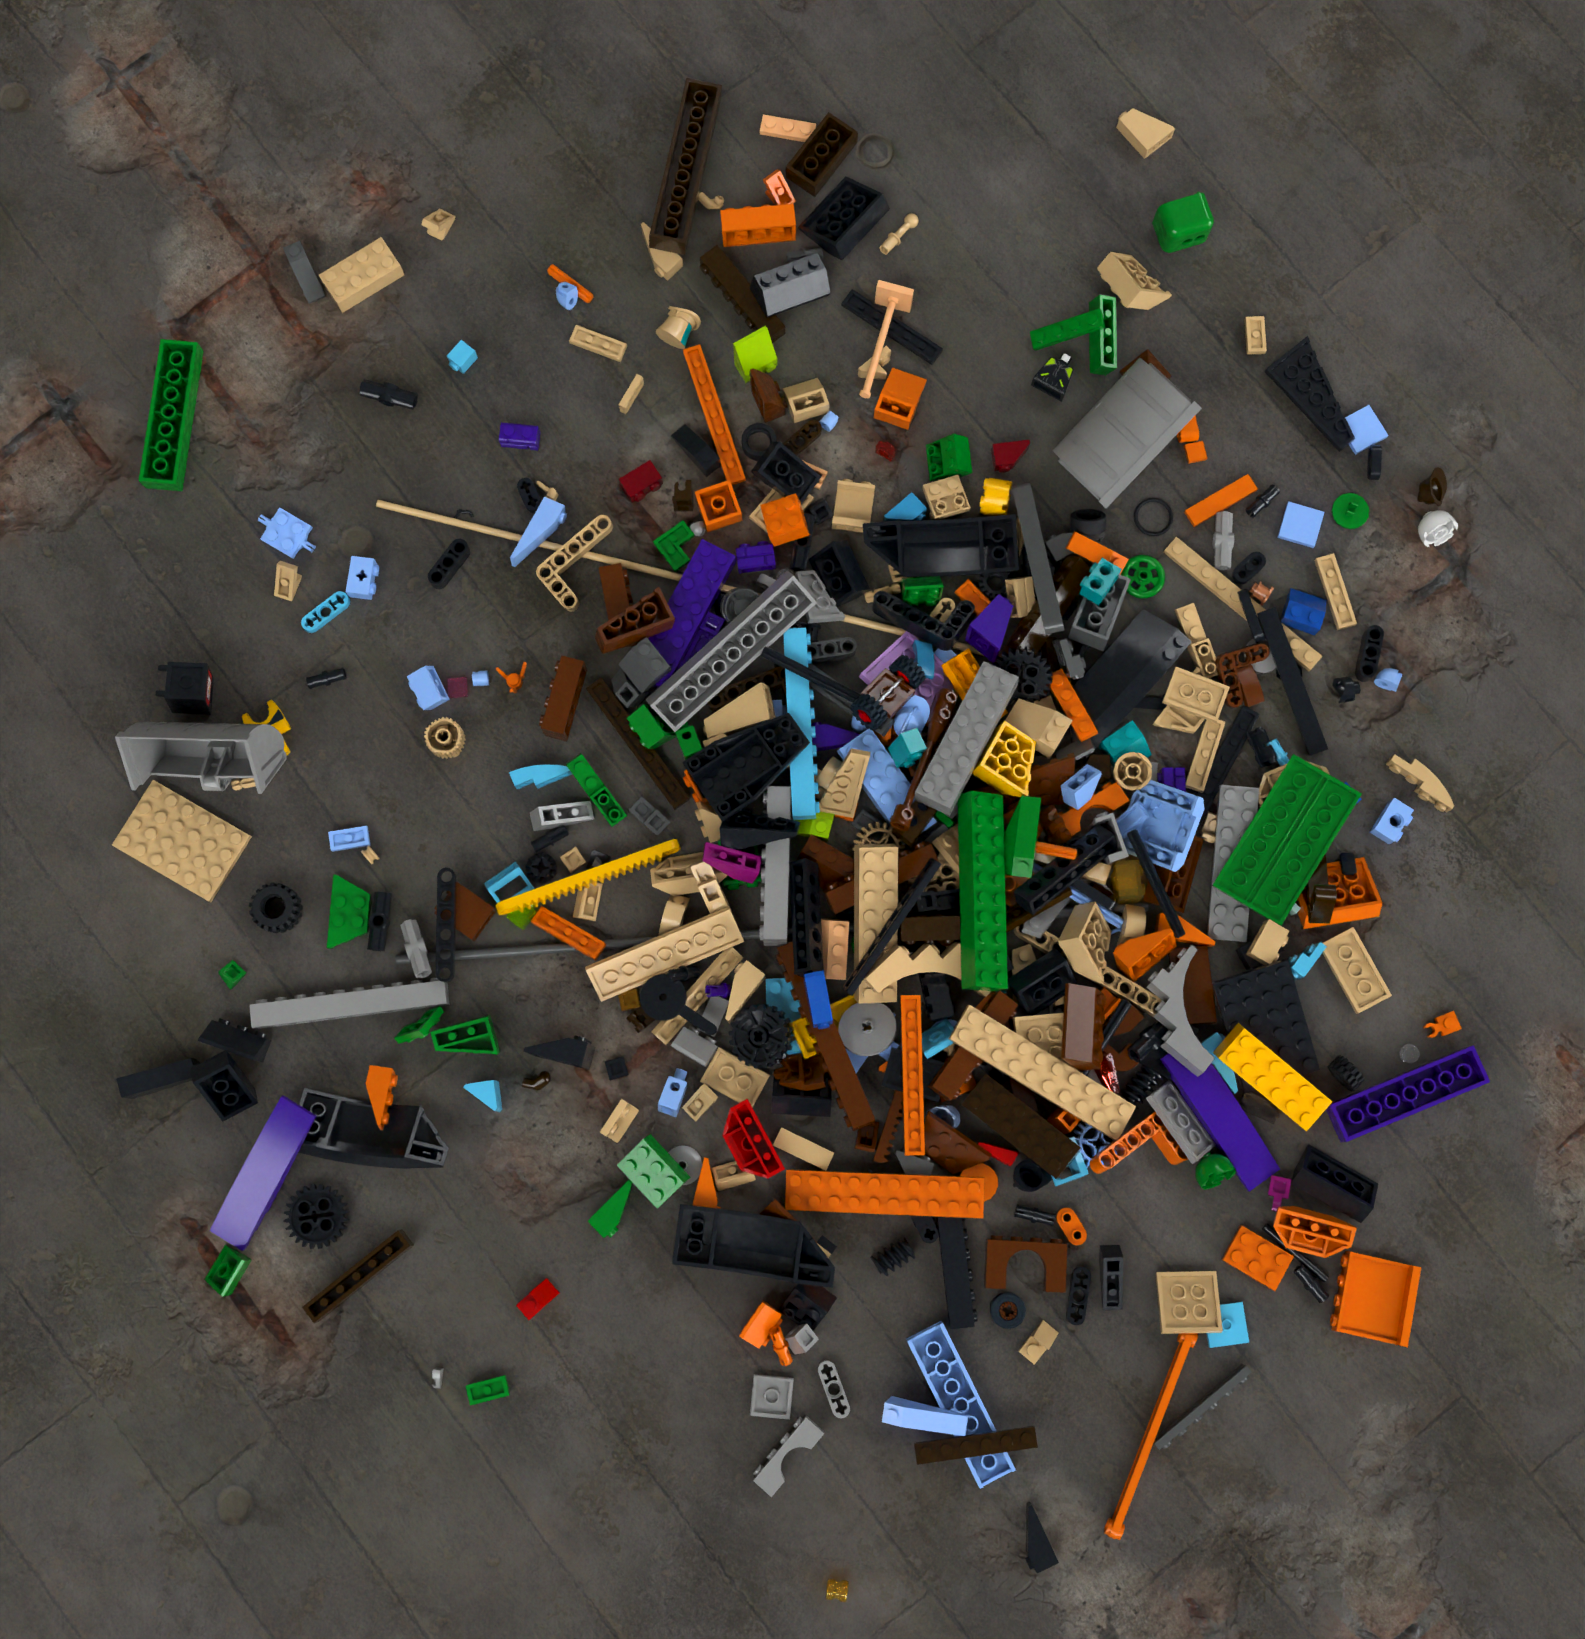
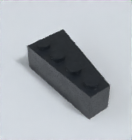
[912,941,955,1023]

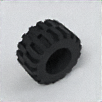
[249,883,303,933]

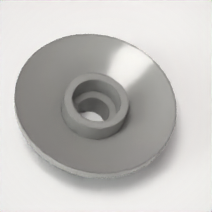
[668,1146,702,1185]

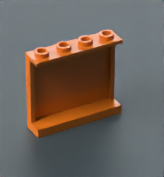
[1330,1251,1421,1348]

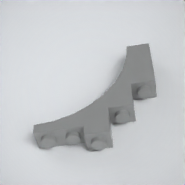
[1146,945,1214,1077]

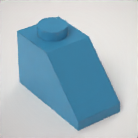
[883,492,927,522]

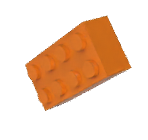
[720,203,796,247]

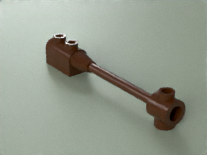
[890,688,958,831]

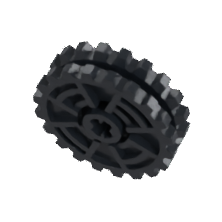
[729,1004,794,1068]

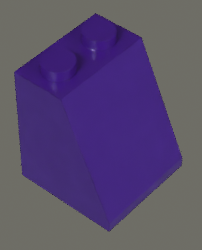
[965,594,1013,663]

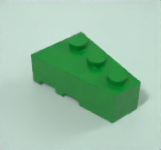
[430,1015,500,1055]

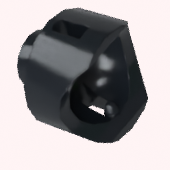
[1332,676,1361,703]

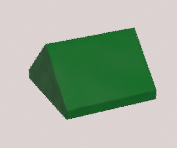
[204,1244,252,1297]

